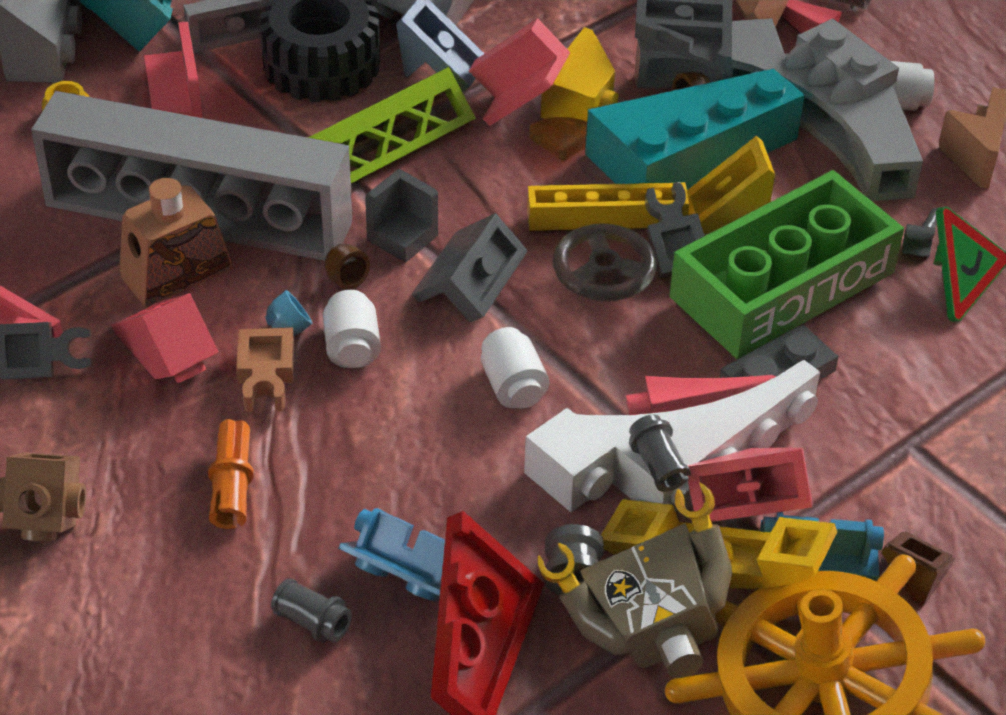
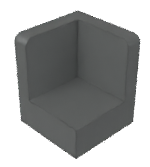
[365,169,438,263]

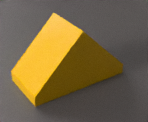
[687,136,775,234]

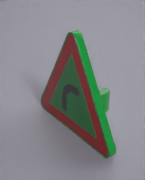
[933,206,1006,322]

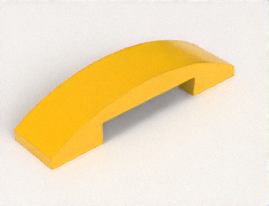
[601,499,837,589]

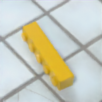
[527,182,689,231]

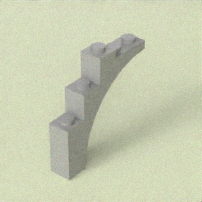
[634,18,923,201]

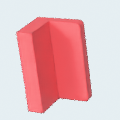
[469,18,570,126]
[144,22,203,118]

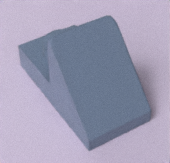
[396,0,484,92]

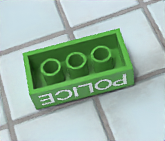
[669,170,904,359]

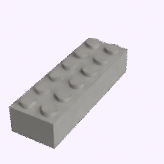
[31,91,352,260]

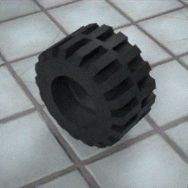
[259,0,380,102]

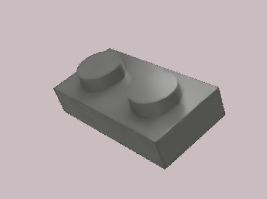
[720,324,839,380]

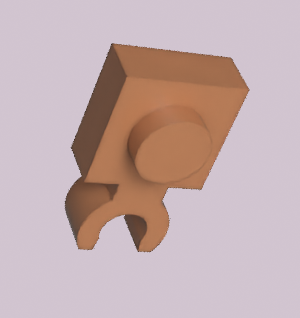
[236,328,294,412]

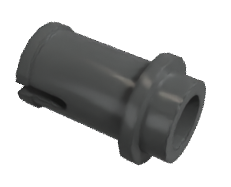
[629,414,691,492]
[271,578,352,643]

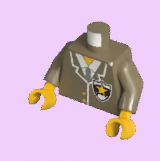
[538,483,732,678]

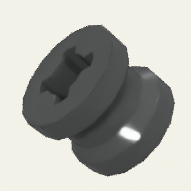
[544,524,604,595]

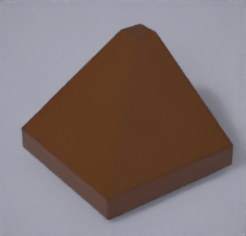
[881,531,955,606]

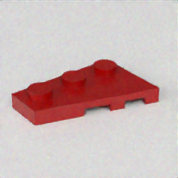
[431,511,545,715]

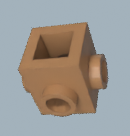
[0,452,87,541]

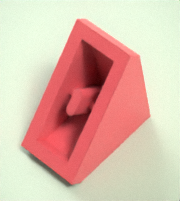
[687,448,813,522]

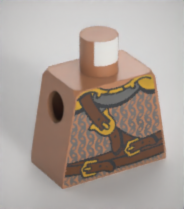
[120,178,232,308]

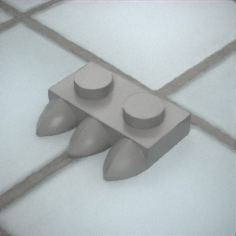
[785,18,899,104]

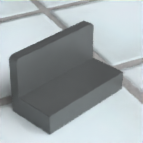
[412,213,528,322]

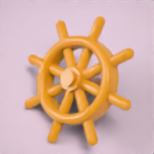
[665,554,986,715]

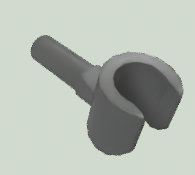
[902,208,938,257]

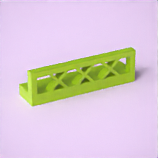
[308,67,476,183]

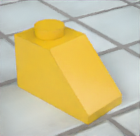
[540,27,619,133]

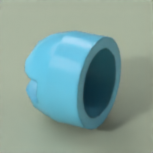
[265,290,313,336]

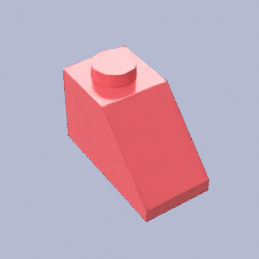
[111,293,219,383]

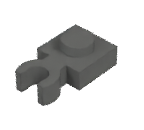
[645,182,704,279]
[0,322,92,380]

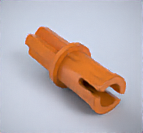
[208,419,254,529]

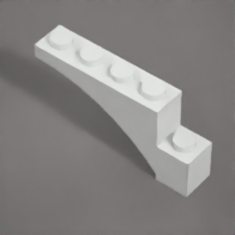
[524,360,820,512]

